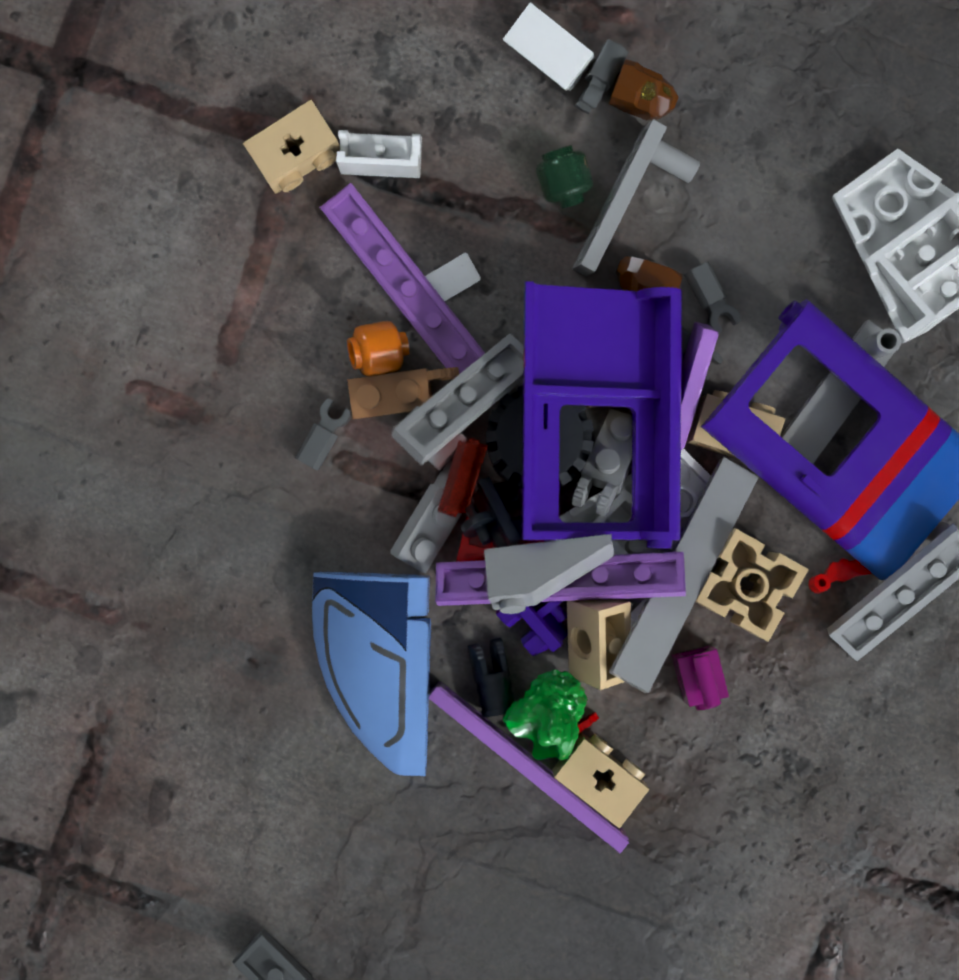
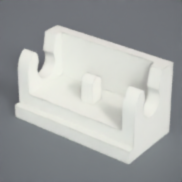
[503,2,595,91]
[336,130,422,178]

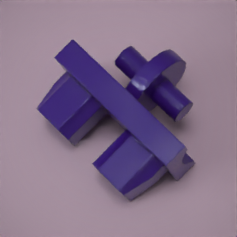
[496,601,568,656]

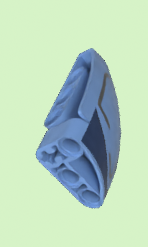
[312,572,431,776]

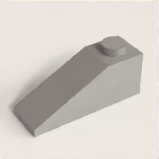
[484,534,614,614]

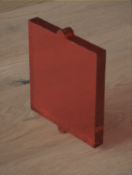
[437,438,488,517]

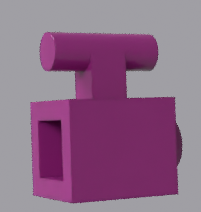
[671,645,729,711]

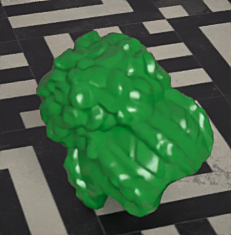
[502,669,588,760]

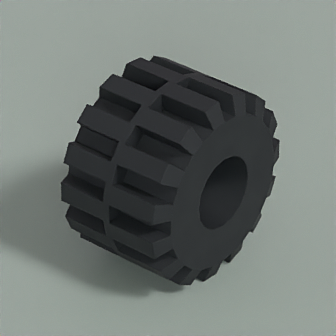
[486,385,594,489]

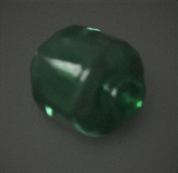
[536,145,593,209]

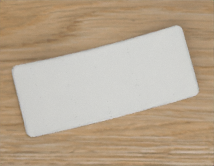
[425,253,481,301]

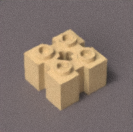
[695,528,809,642]

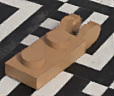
[347,367,459,419]

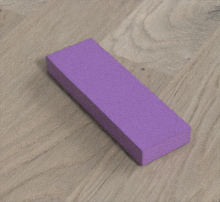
[681,322,718,450]

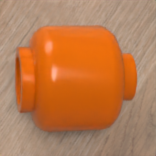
[347,321,409,377]

